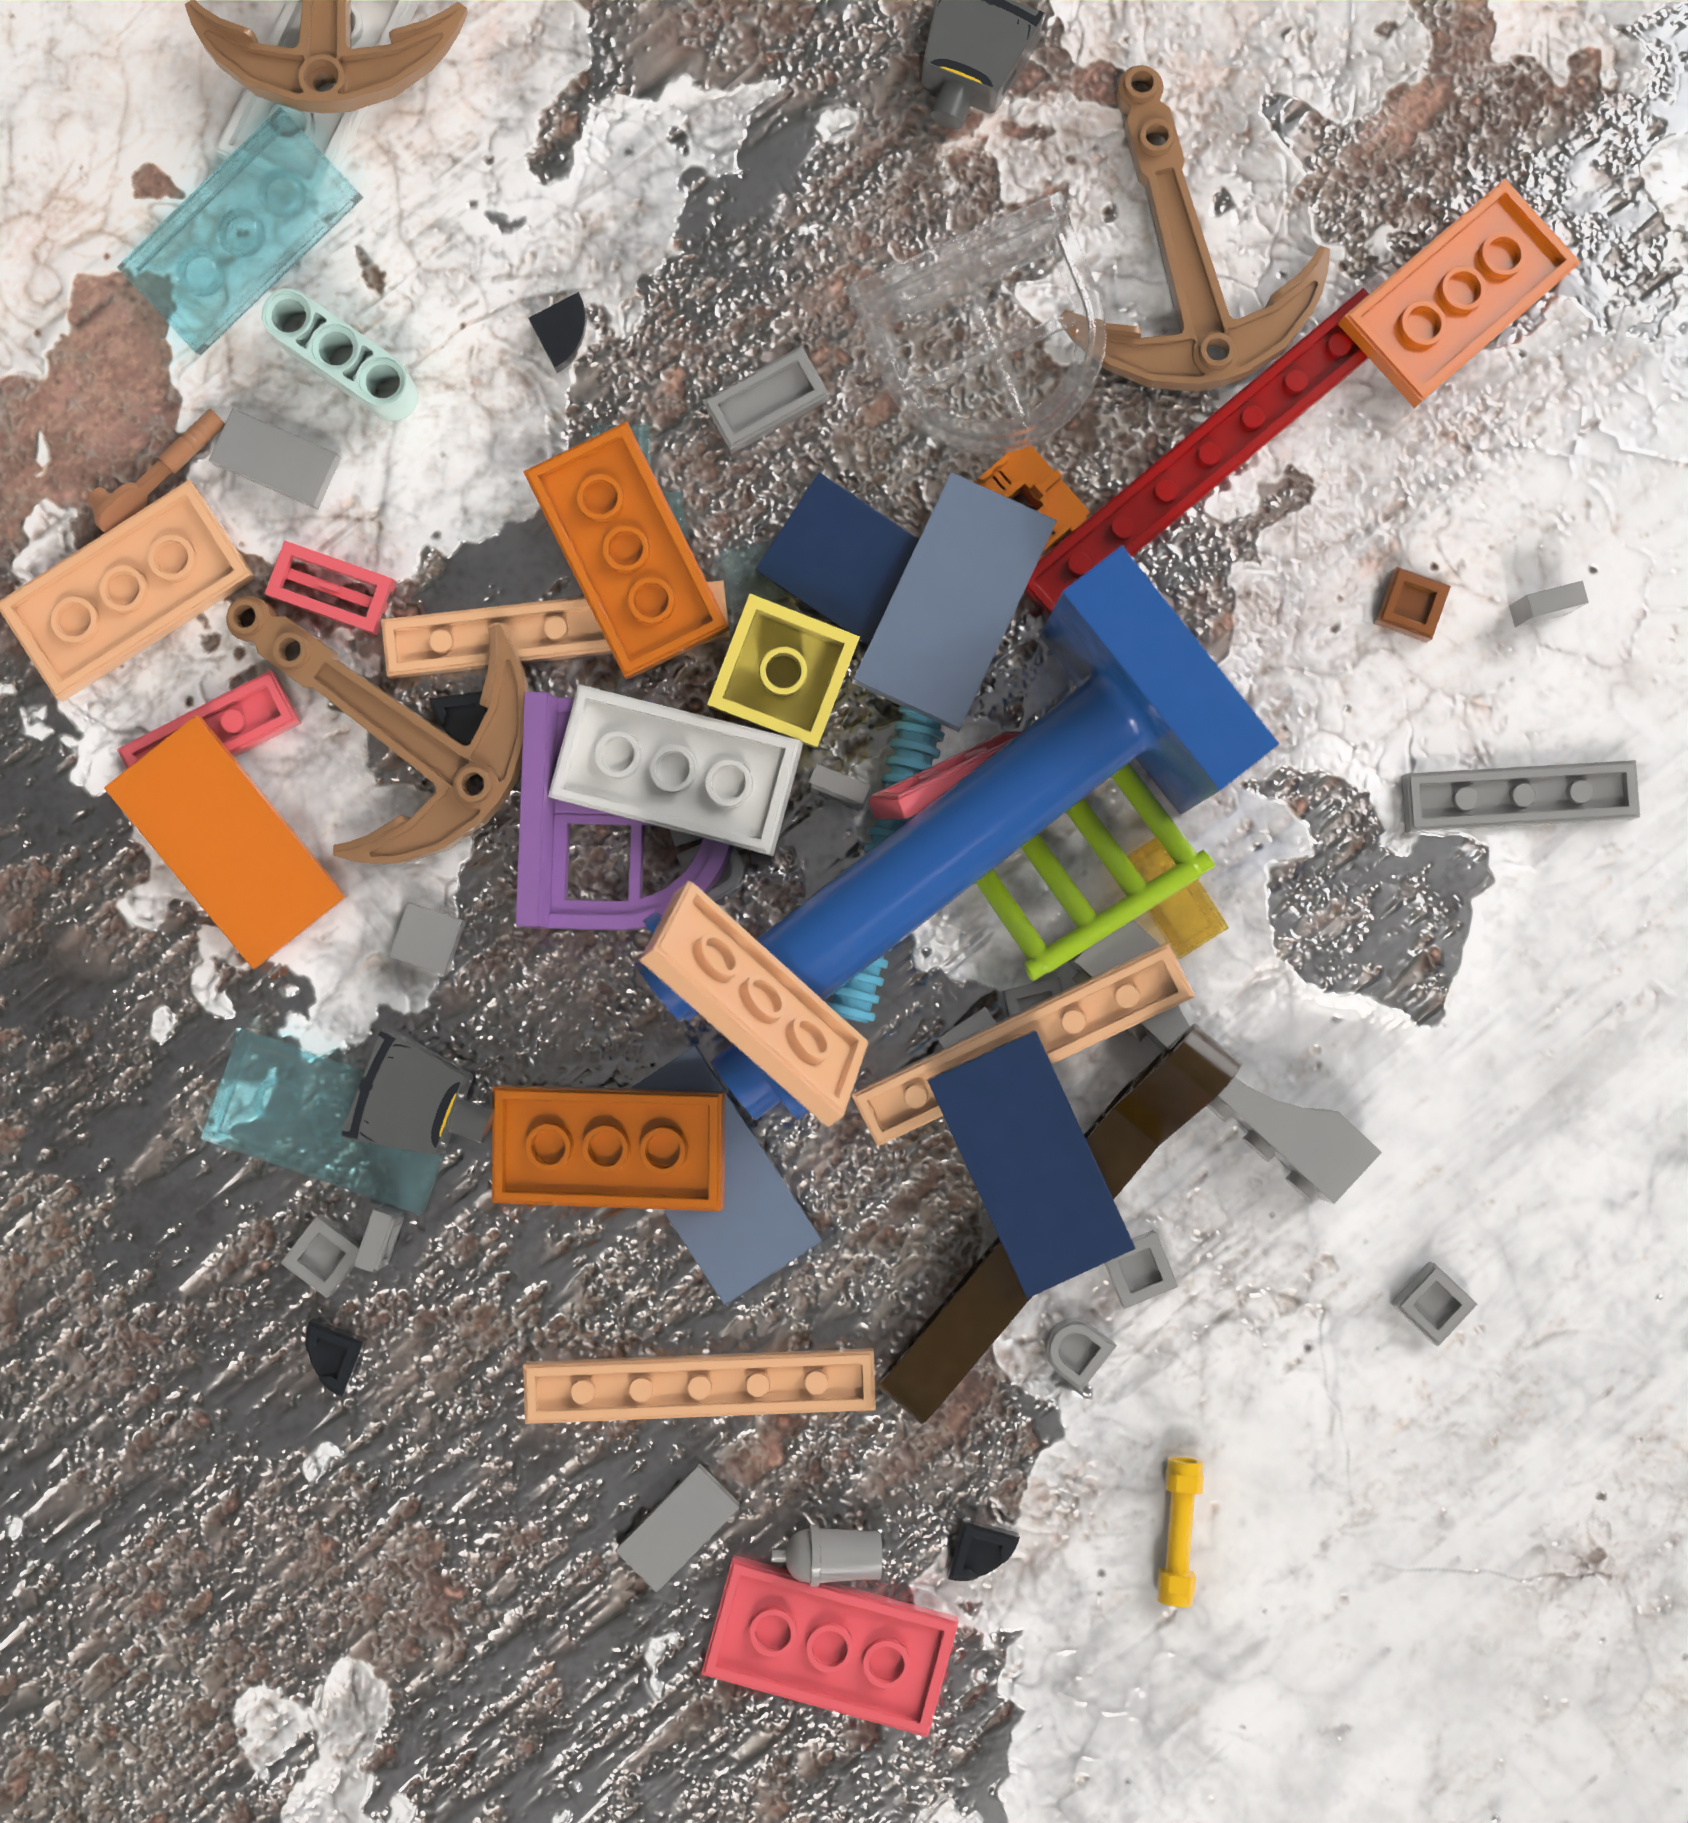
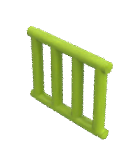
[975,763,1215,981]

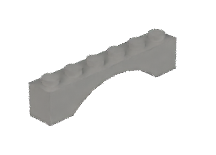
[1068,920,1382,1204]

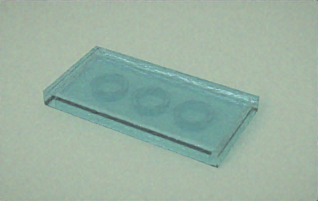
[117,107,364,355]
[200,1028,446,1215]

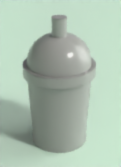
[771,1525,882,1587]

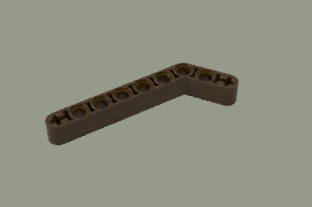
[876,1023,1242,1424]

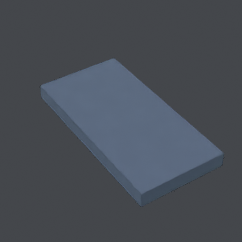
[853,472,1057,732]
[631,1045,822,1305]

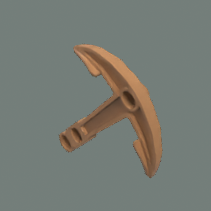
[184,0,468,114]
[1058,65,1330,392]
[226,595,529,865]

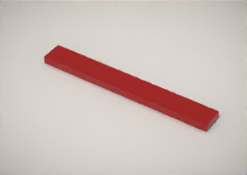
[1024,287,1369,620]

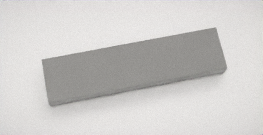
[1401,760,1640,833]

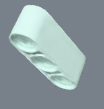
[261,289,418,421]

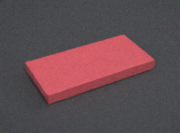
[701,1555,959,1737]

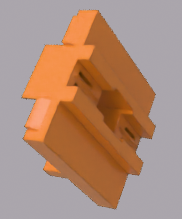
[973,439,1090,560]

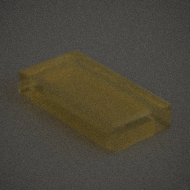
[1127,837,1229,959]

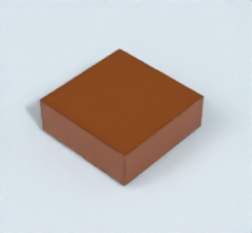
[1373,567,1451,643]

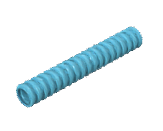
[826,705,945,1023]

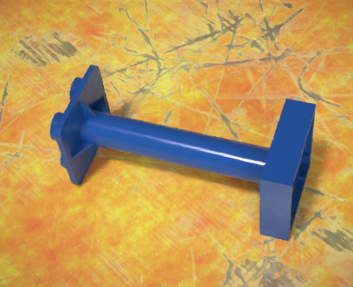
[634,546,1280,1120]

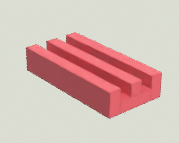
[264,540,397,636]

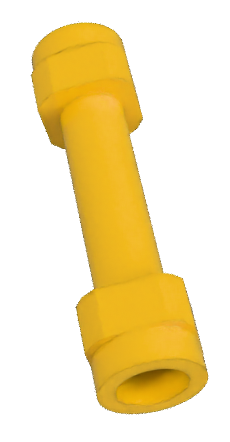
[1157,1457,1204,1607]

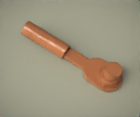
[86,408,225,533]

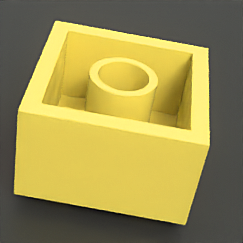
[707,594,860,748]

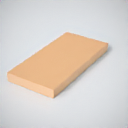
[0,479,256,702]
[640,881,868,1127]

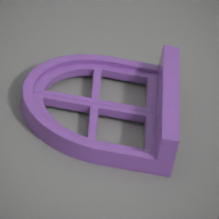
[516,692,734,931]

